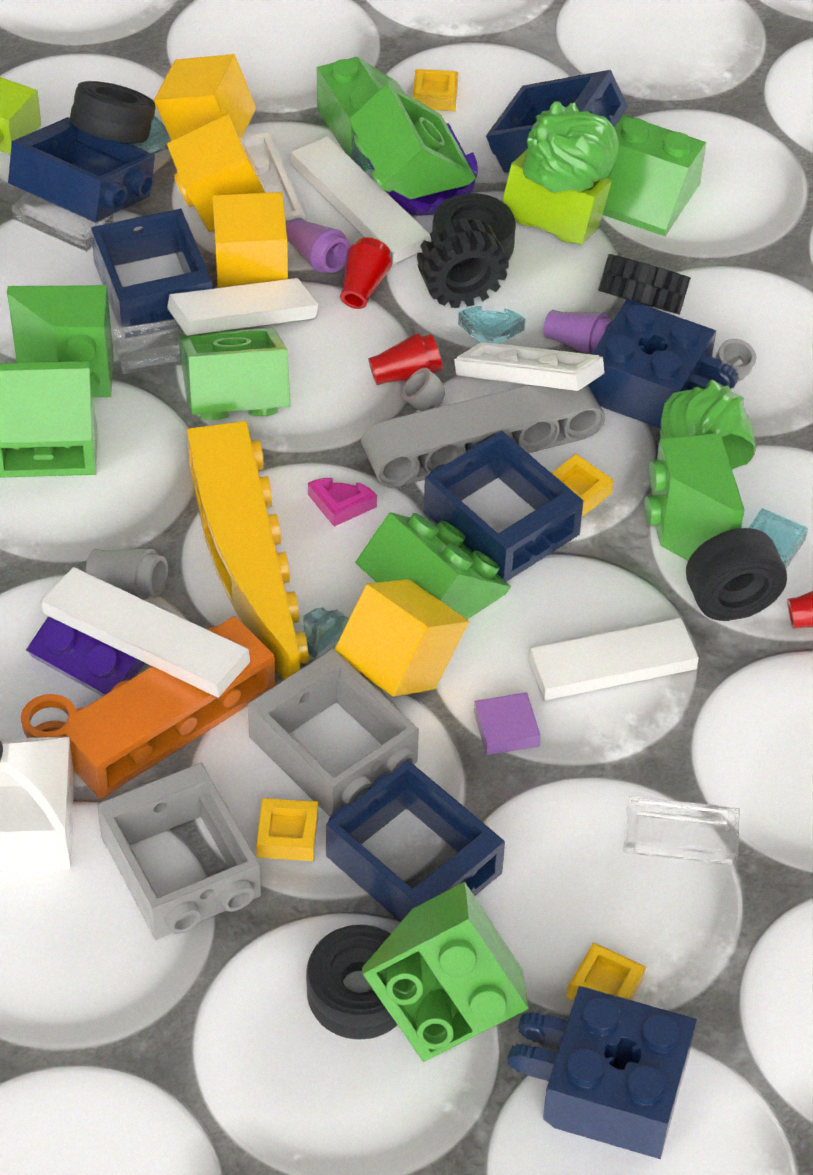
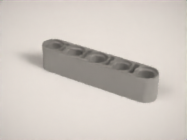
[361,385,605,488]

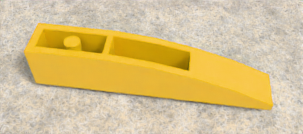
[187,421,309,680]

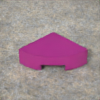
[308,478,377,527]

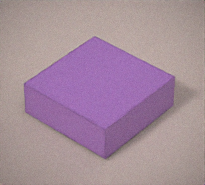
[474,692,541,755]

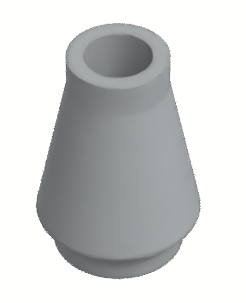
[86,549,168,600]

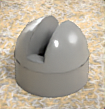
[715,339,756,381]
[402,368,445,411]

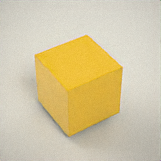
[154,54,256,141]
[167,114,266,232]
[212,192,288,288]
[334,579,470,697]

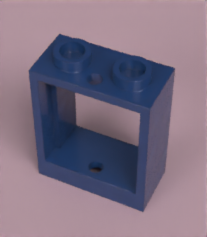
[486,69,628,173]
[8,117,155,223]
[91,208,213,336]
[423,431,584,582]
[326,760,505,922]

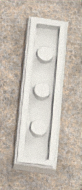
[290,136,431,264]
[41,567,250,698]

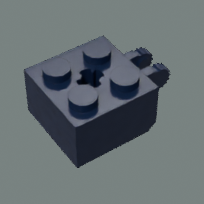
[588,299,739,429]
[507,986,697,1159]

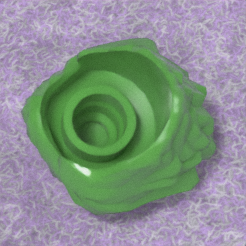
[523,101,619,193]
[660,379,756,470]

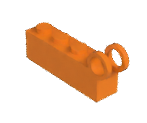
[21,616,276,800]

